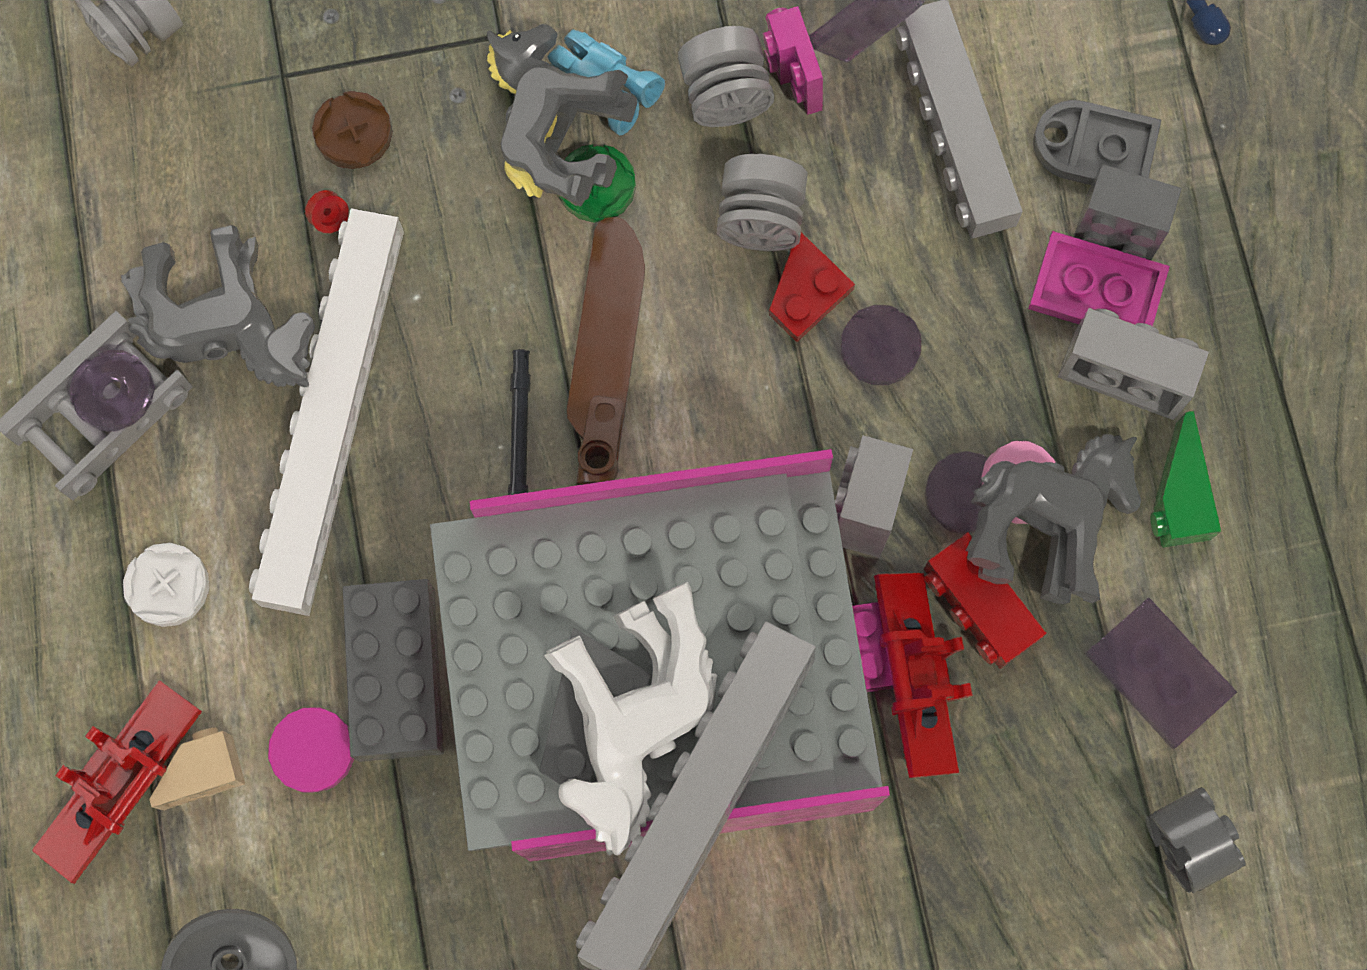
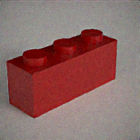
[924,532,1047,669]

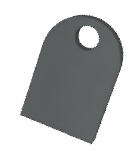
[1033,100,1161,185]

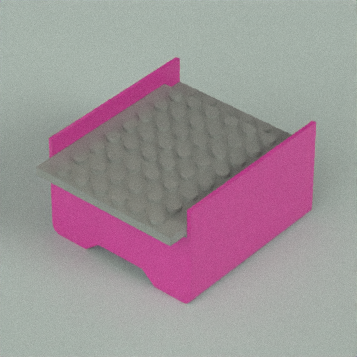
[430,449,893,862]

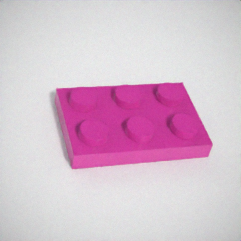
[1028,231,1170,326]

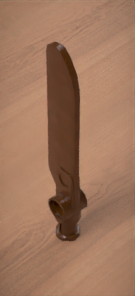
[567,217,645,486]

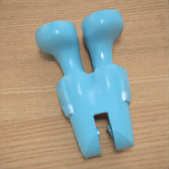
[547,29,665,135]

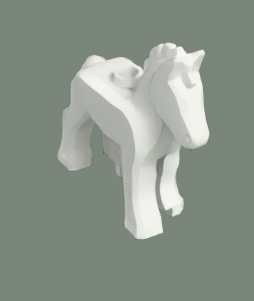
[543,582,717,856]

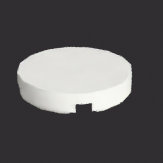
[123,543,209,627]

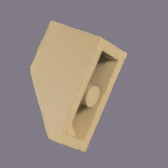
[150,727,245,811]

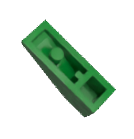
[1150,411,1221,548]

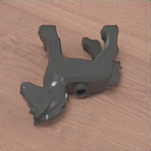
[121,225,315,387]
[965,434,1141,604]

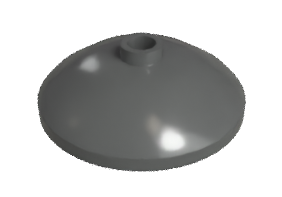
[161,909,297,970]

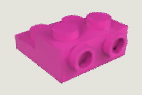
[763,6,823,115]

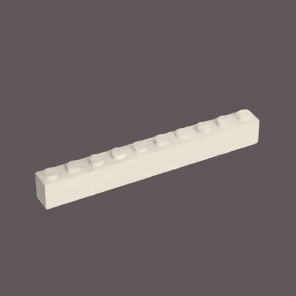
[249,209,404,616]

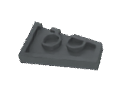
[539,627,652,785]

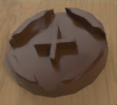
[312,91,393,169]

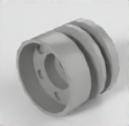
[75,0,183,67]
[678,26,774,127]
[716,154,808,251]

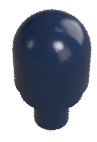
[1186,0,1231,45]

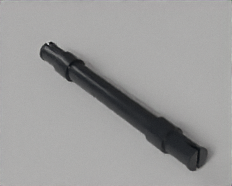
[508,349,531,495]

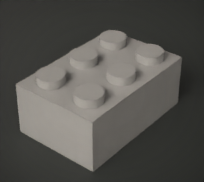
[1058,308,1209,420]
[835,435,913,558]

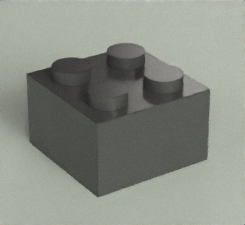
[1074,164,1182,260]

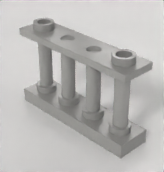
[0,311,193,501]

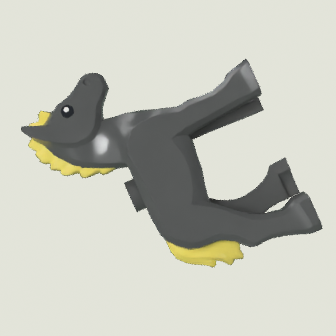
[487,24,638,206]

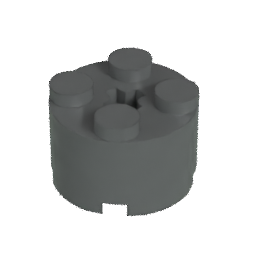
[1146,787,1246,893]

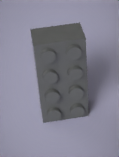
[343,579,444,762]

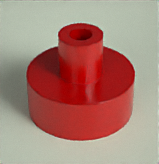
[305,190,349,233]

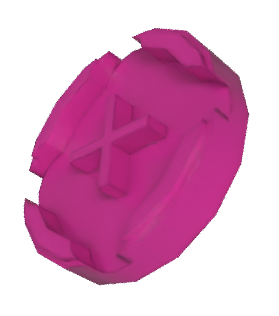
[268,708,354,793]

